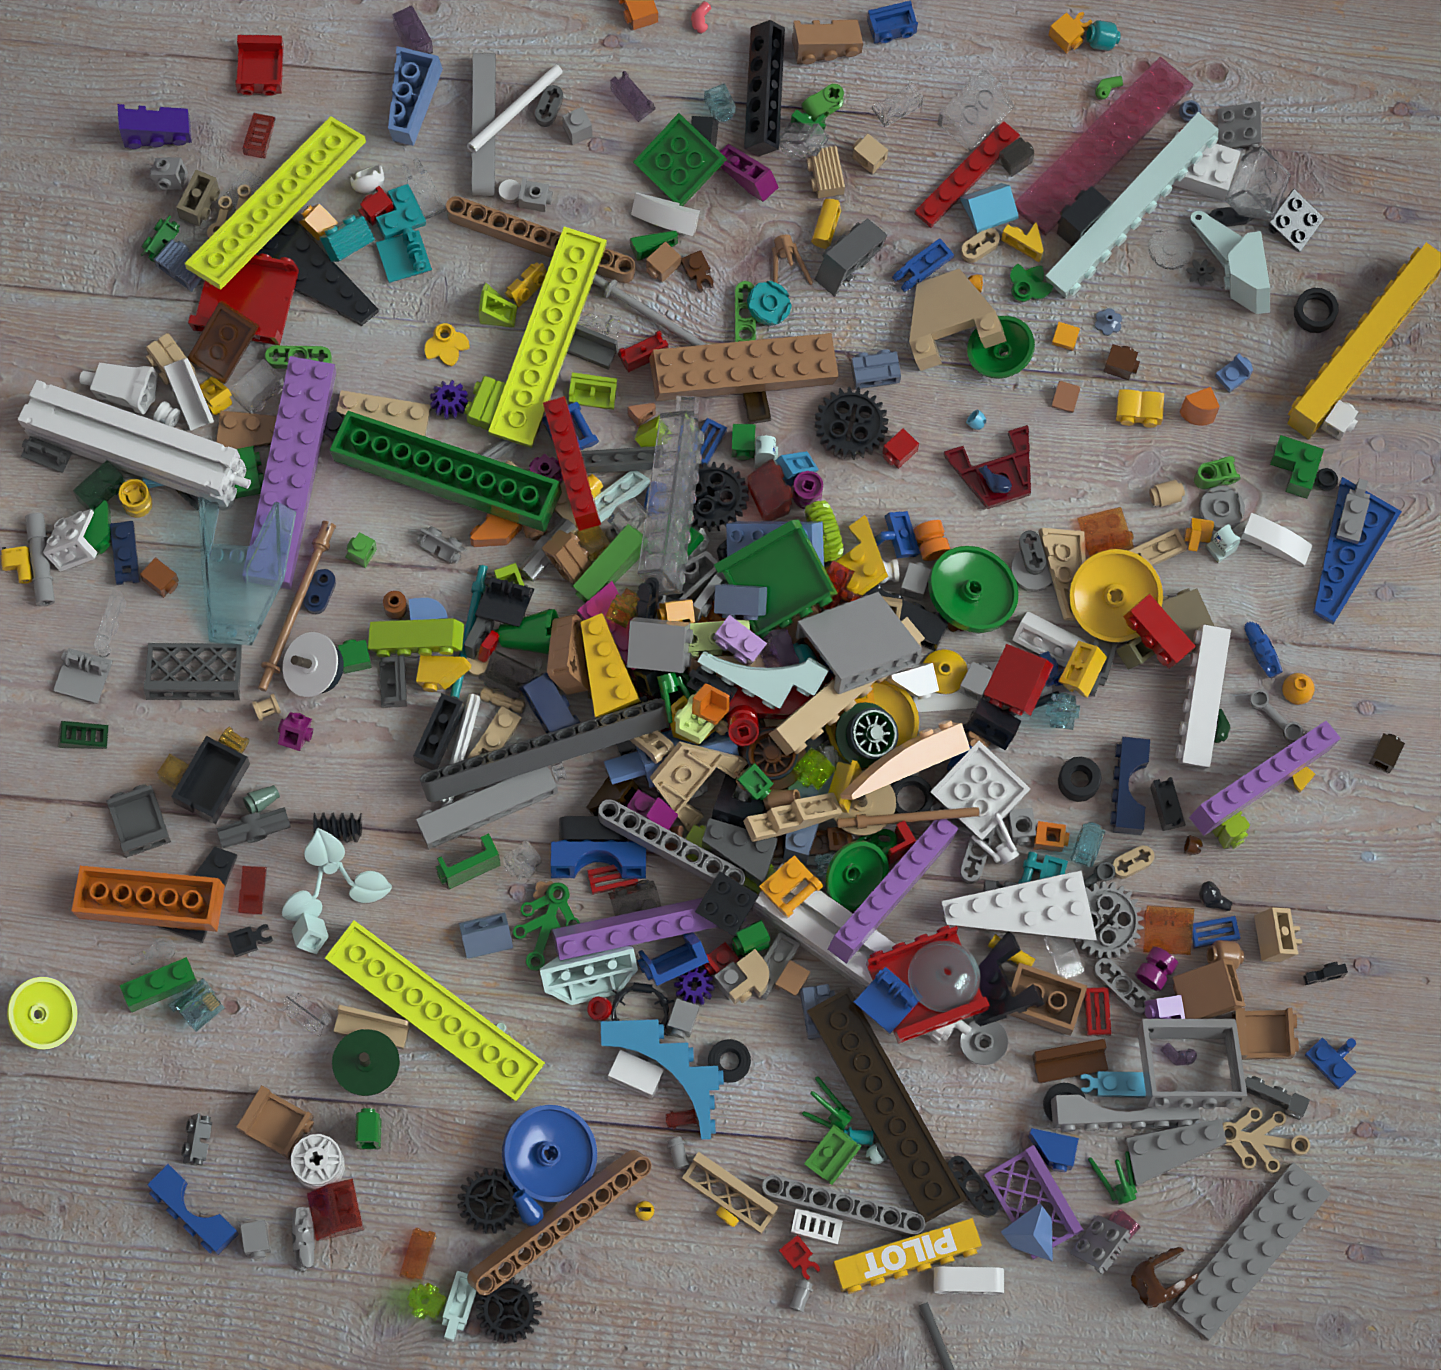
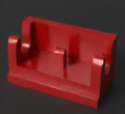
[618,330,669,373]

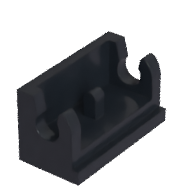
[965,698,1021,750]
[1150,777,1186,831]

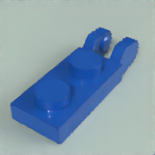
[892,238,954,292]

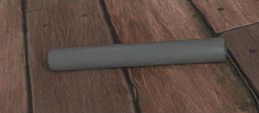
[919,1302,955,1370]

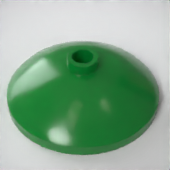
[967,316,1035,379]
[826,841,889,911]

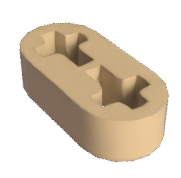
[961,228,1000,263]
[1112,845,1154,879]

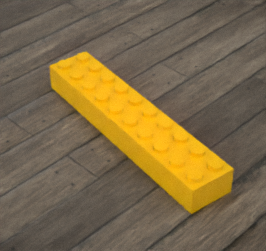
[1287,242,1441,440]

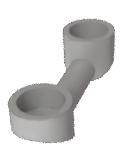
[1250,689,1303,742]

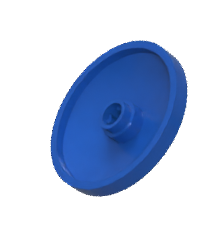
[502,1105,597,1203]

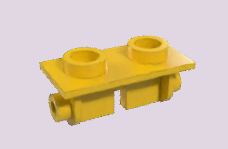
[505,262,547,308]

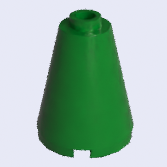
[495,609,559,655]

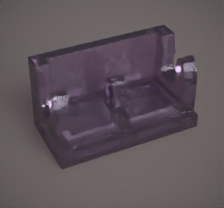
[610,71,656,122]

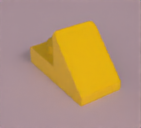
[1001,222,1044,262]
[199,376,232,415]

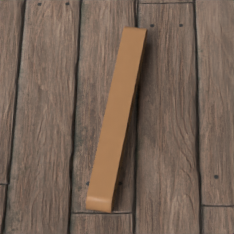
[446,196,635,283]
[467,1150,652,1295]

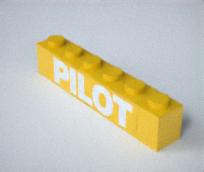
[833,1218,982,1294]

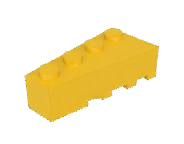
[581,613,641,718]

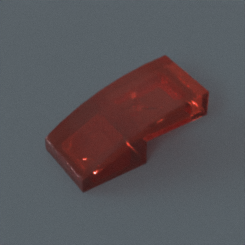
[238,866,267,915]

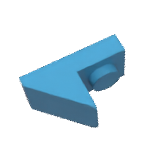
[775,451,819,487]

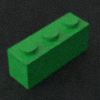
[119,957,199,1013]

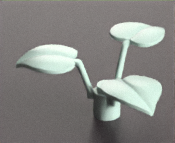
[282,828,392,921]

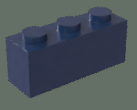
[519,672,581,734]

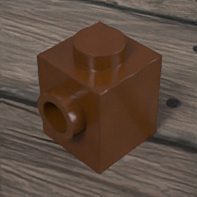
[1103,344,1140,380]

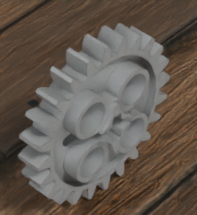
[1073,882,1144,959]

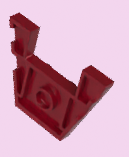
[944,425,1031,509]

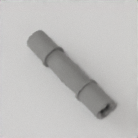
[25,513,55,606]

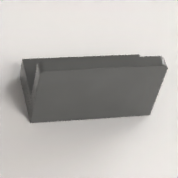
[567,324,618,370]

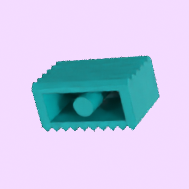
[319,214,375,262]

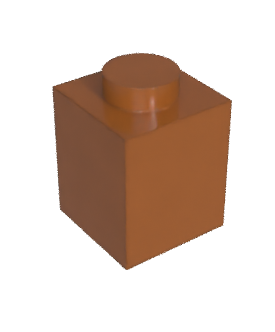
[140,557,179,598]

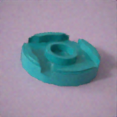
[747,281,792,326]

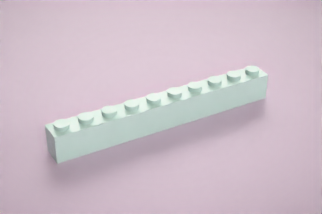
[1046,112,1219,298]

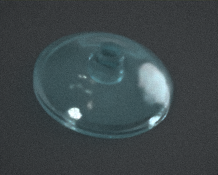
[908,941,980,1012]

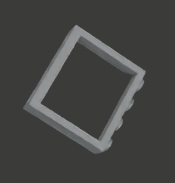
[1137,1019,1247,1109]

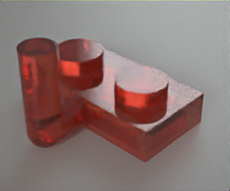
[819,560,863,610]

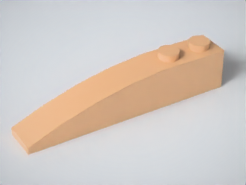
[840,720,970,800]

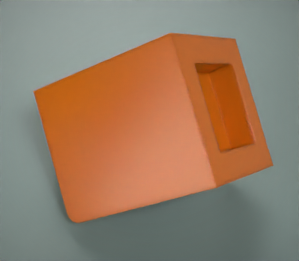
[692,683,730,725]

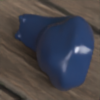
[978,465,1012,493]

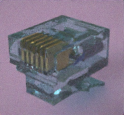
[168,978,225,1032]

